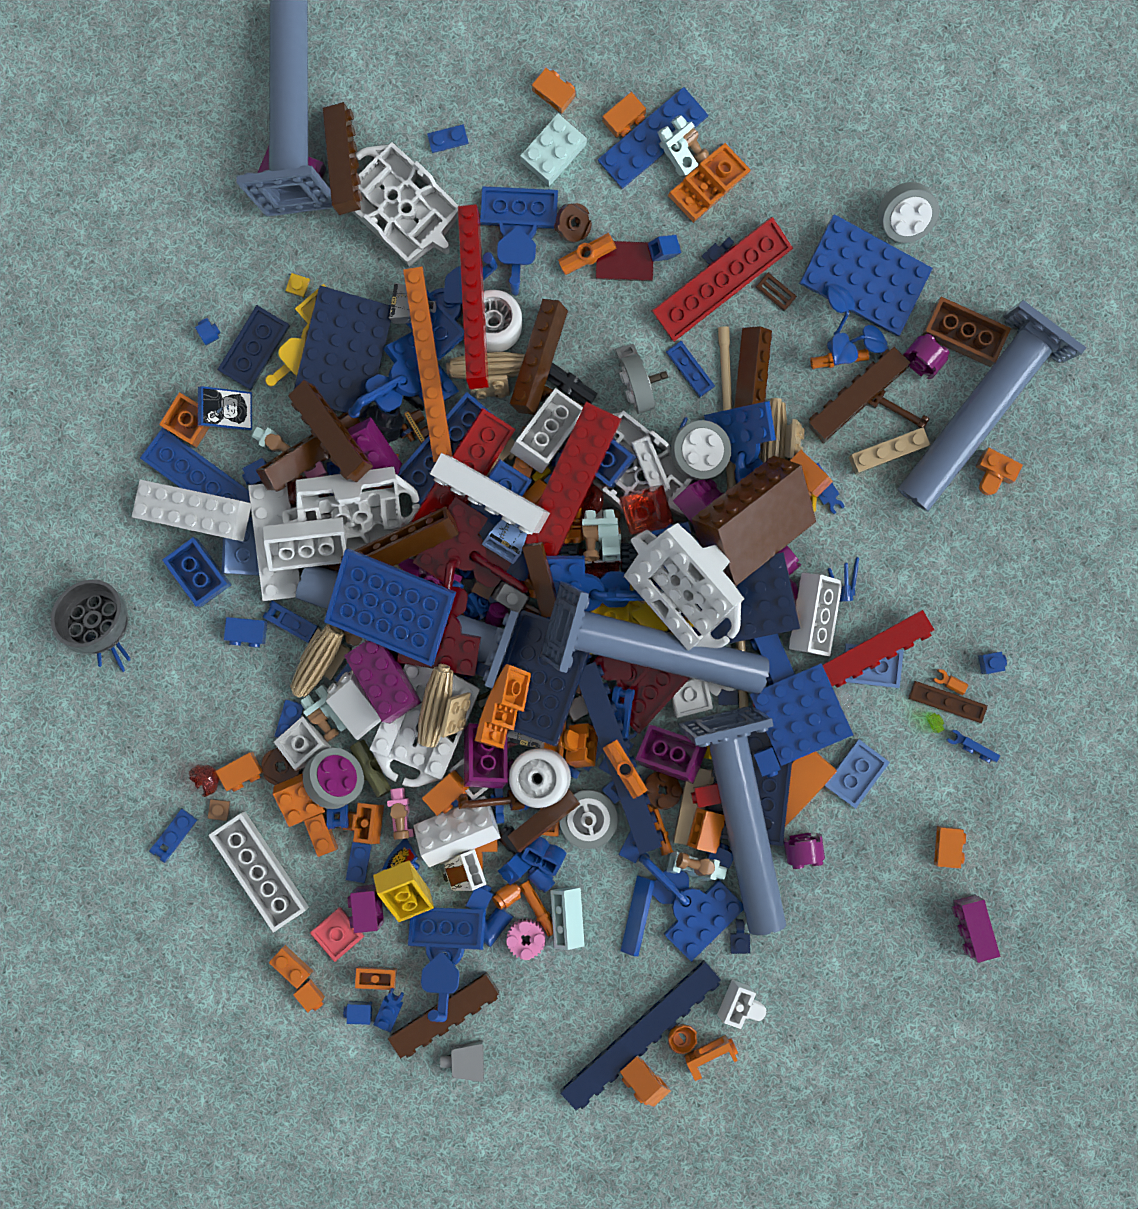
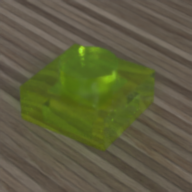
[925,712,945,733]

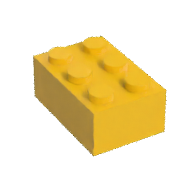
[373,861,434,922]

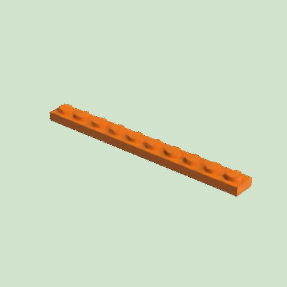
[403,267,452,462]

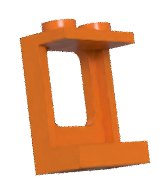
[684,1035,738,1081]

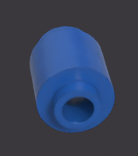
[527,866,555,893]

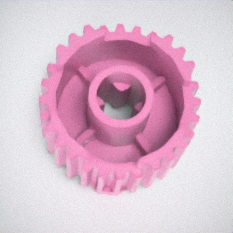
[506,918,546,960]

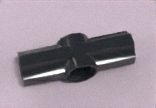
[547,363,598,405]

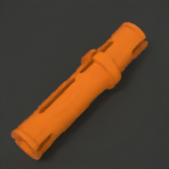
[810,348,869,370]
[647,805,674,856]
[519,880,553,937]

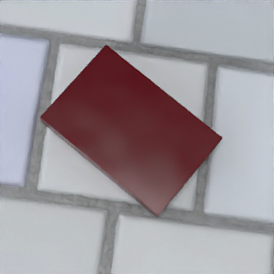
[596,241,654,281]

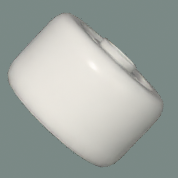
[484,290,522,353]
[509,748,571,808]

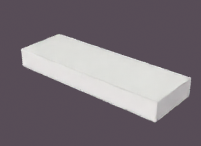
[631,435,671,496]

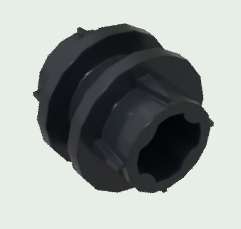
[365,404,404,444]

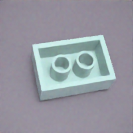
[520,114,587,186]

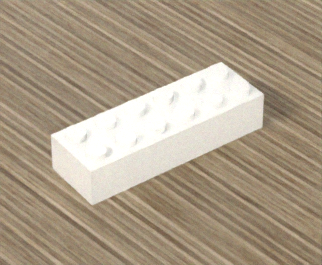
[430,453,550,535]
[132,480,252,541]
[248,483,300,601]
[209,812,309,932]

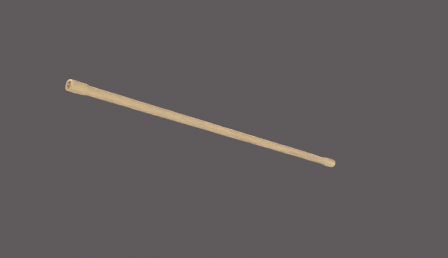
[718,326,749,708]

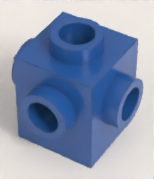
[463,592,490,621]

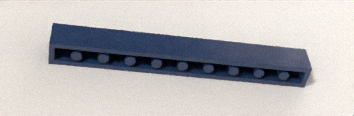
[579,662,664,854]
[560,960,721,1111]

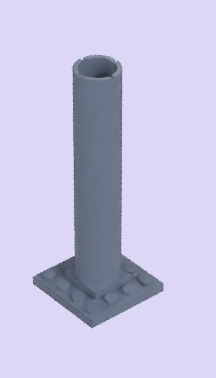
[237,0,334,217]
[897,300,1086,512]
[296,566,520,688]
[540,581,769,694]
[678,705,787,935]

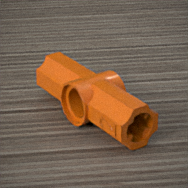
[558,232,616,275]
[603,739,648,799]

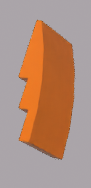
[668,143,751,223]
[475,664,531,749]
[785,751,837,826]

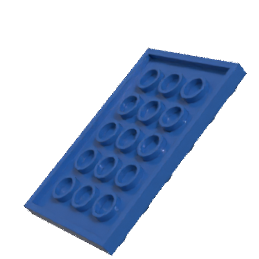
[799,214,933,336]
[324,548,456,666]

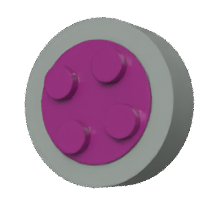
[303,748,364,809]

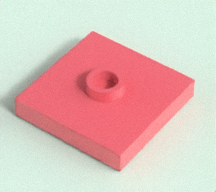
[310,907,365,962]

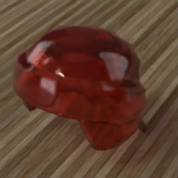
[580,482,604,515]
[189,764,220,797]

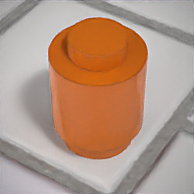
[492,883,521,910]

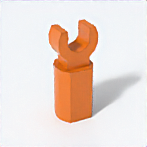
[933,669,968,695]

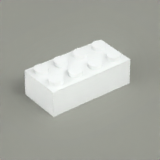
[510,388,583,474]
[263,517,347,572]
[789,573,843,657]
[413,796,501,867]

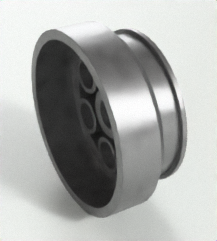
[51,579,128,654]

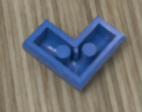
[484,908,514,948]

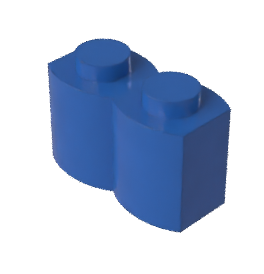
[521,837,567,876]

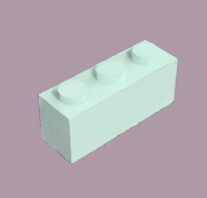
[550,887,584,950]

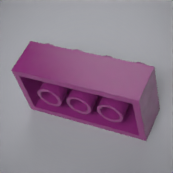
[344,640,422,724]

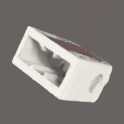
[443,849,486,891]

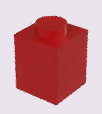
[691,783,721,808]

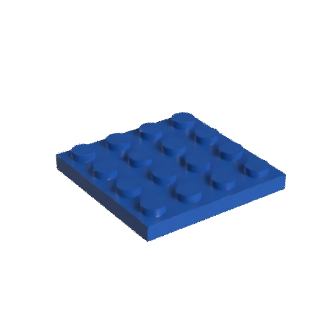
[750,663,853,766]

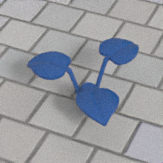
[827,284,888,365]

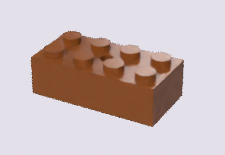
[921,296,1011,367]

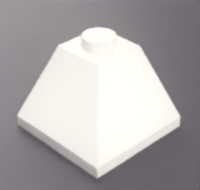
[274,716,332,771]

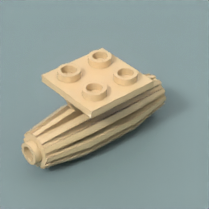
[446,352,525,399]
[759,398,805,462]
[290,624,350,697]
[418,664,471,748]

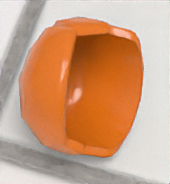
[668,1024,697,1054]

